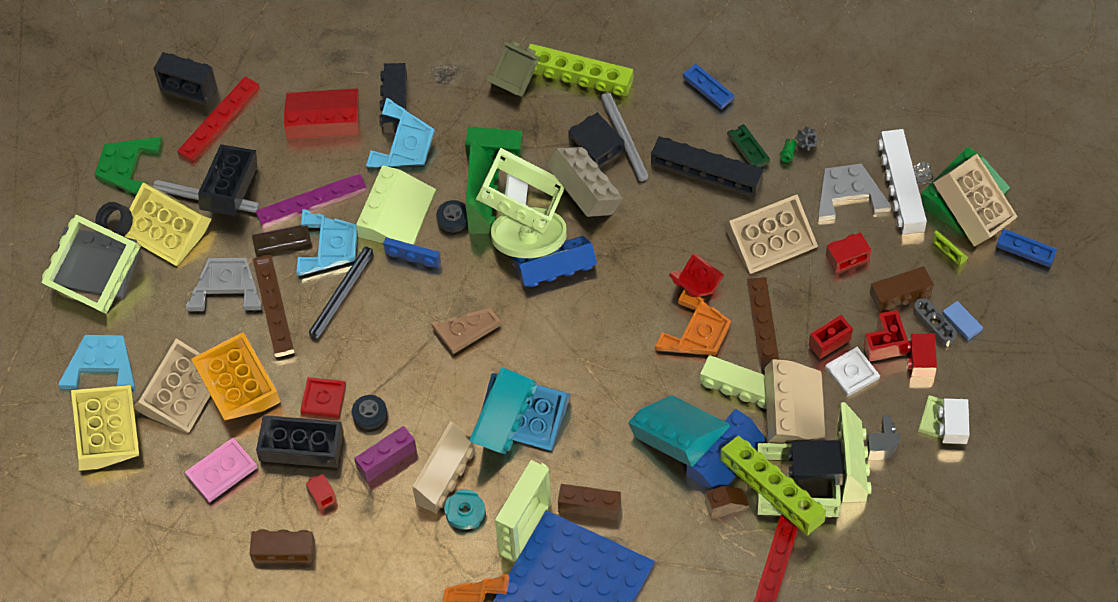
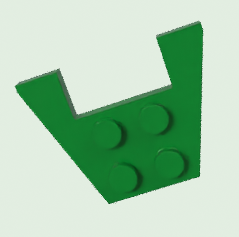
[94,137,163,195]

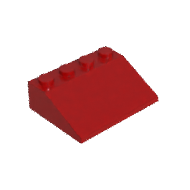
[284,88,359,139]

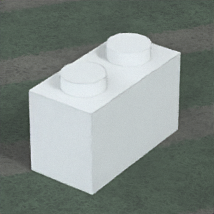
[938,398,969,444]

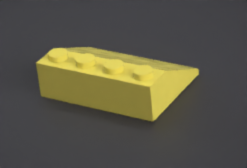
[125,183,212,266]
[71,385,139,471]

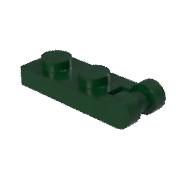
[727,124,770,168]

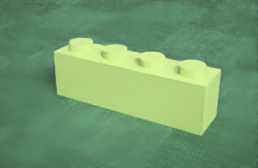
[700,355,767,409]

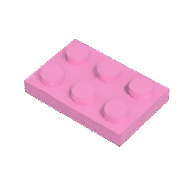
[185,438,258,503]

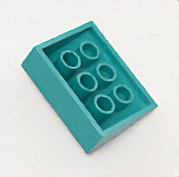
[469,367,537,454]
[628,395,730,467]

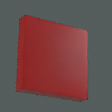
[300,377,346,418]

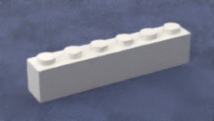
[877,129,927,234]

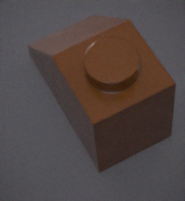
[705,486,750,520]

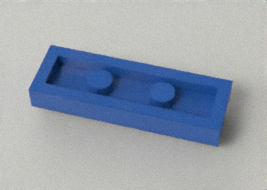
[683,64,734,109]
[996,229,1058,268]
[384,237,441,268]

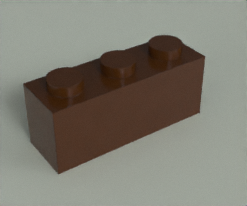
[870,266,934,312]
[558,484,621,520]
[249,529,315,563]

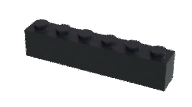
[651,136,764,197]

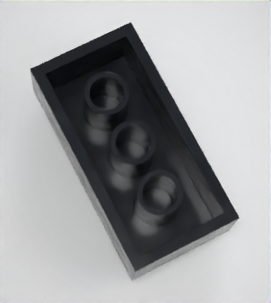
[198,144,257,216]
[256,415,344,468]

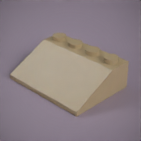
[933,154,1018,246]
[724,194,818,274]
[133,339,210,434]
[765,359,826,444]

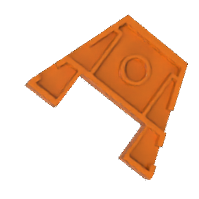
[655,288,731,356]
[442,574,510,602]

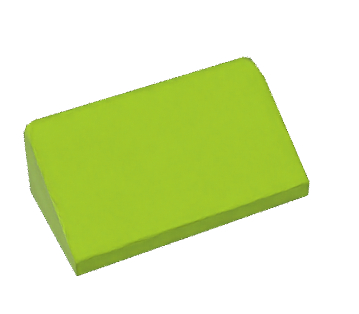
[932,230,968,266]

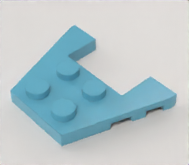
[366,98,435,168]
[296,210,358,276]
[59,335,136,390]

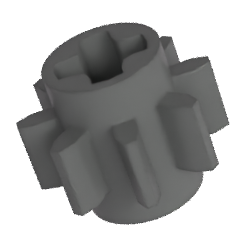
[795,126,819,150]

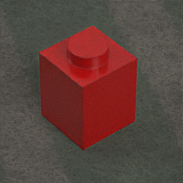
[305,474,337,510]

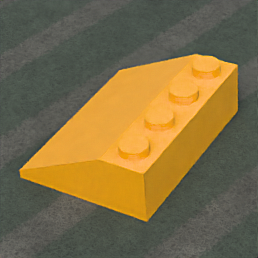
[191,332,281,421]

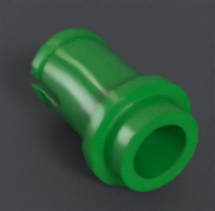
[779,138,797,162]

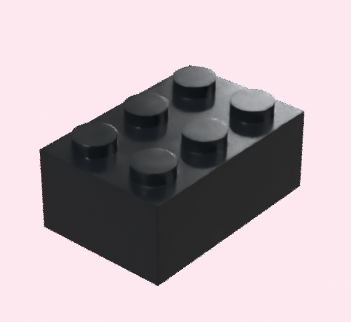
[153,52,217,105]

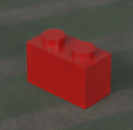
[825,232,871,273]
[808,315,853,359]
[907,333,937,377]

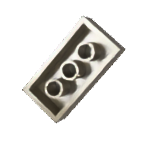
[546,147,623,217]

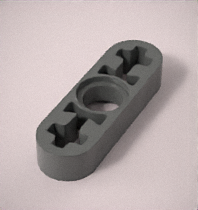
[913,298,957,345]

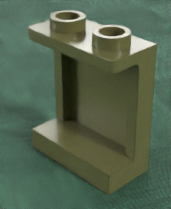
[486,40,540,97]

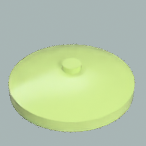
[491,207,567,258]

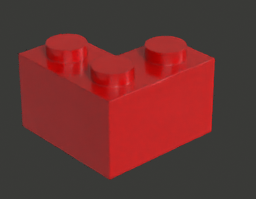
[863,310,909,362]

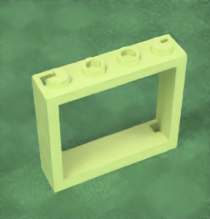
[476,148,564,233]
[41,215,141,314]
[757,443,841,517]
[495,460,551,563]

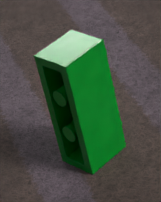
[465,127,523,158]

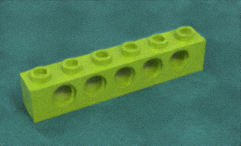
[529,44,633,96]
[720,435,826,536]

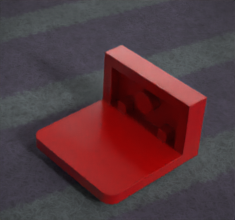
[669,253,724,297]

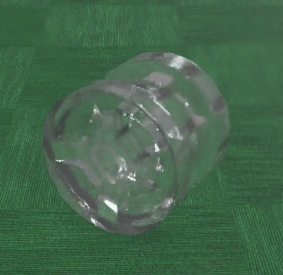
[913,162,934,185]

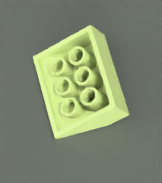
[356,165,436,245]
[836,402,871,502]

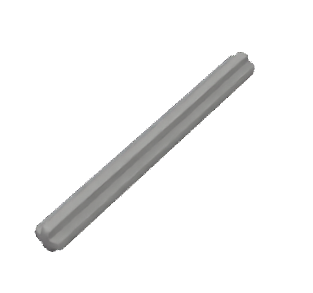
[602,93,648,182]
[153,180,259,213]

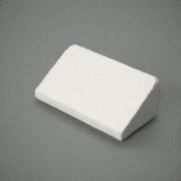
[505,174,528,205]

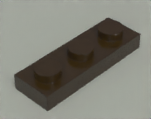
[252,224,311,254]

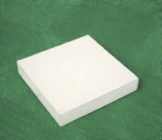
[825,347,880,397]

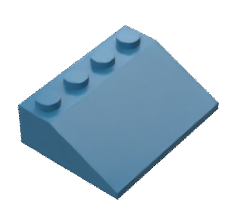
[481,373,570,451]

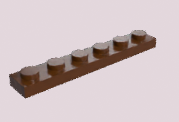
[253,255,294,358]
[747,277,779,375]

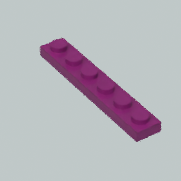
[255,173,367,229]

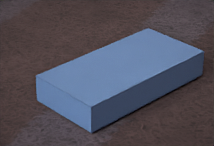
[942,301,983,341]

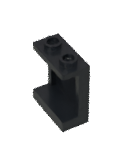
[568,112,624,168]
[788,440,843,486]

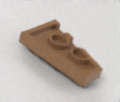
[431,308,501,354]

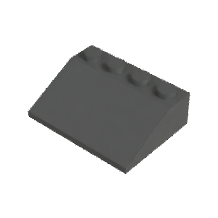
[53,227,140,299]

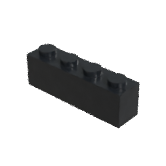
[379,63,407,133]

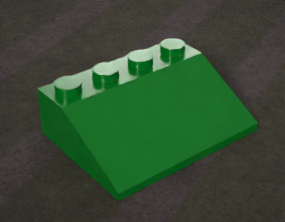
[466,140,499,234]
[921,146,1010,236]

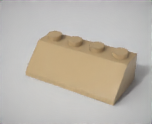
[412,422,475,514]

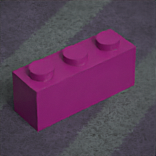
[354,426,417,482]

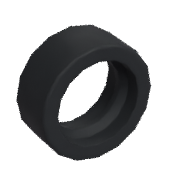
[95,202,133,237]

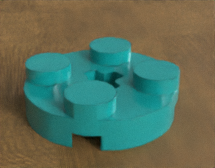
[445,489,485,529]

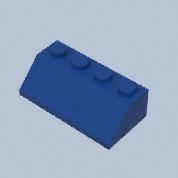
[512,236,597,287]
[686,408,767,490]

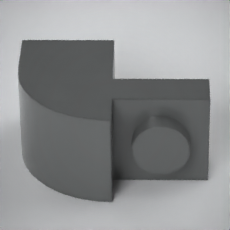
[867,415,901,460]

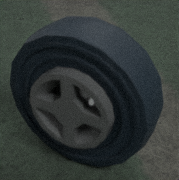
[436,200,468,232]
[352,395,387,429]

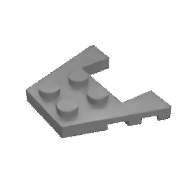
[818,163,891,221]
[186,258,262,311]

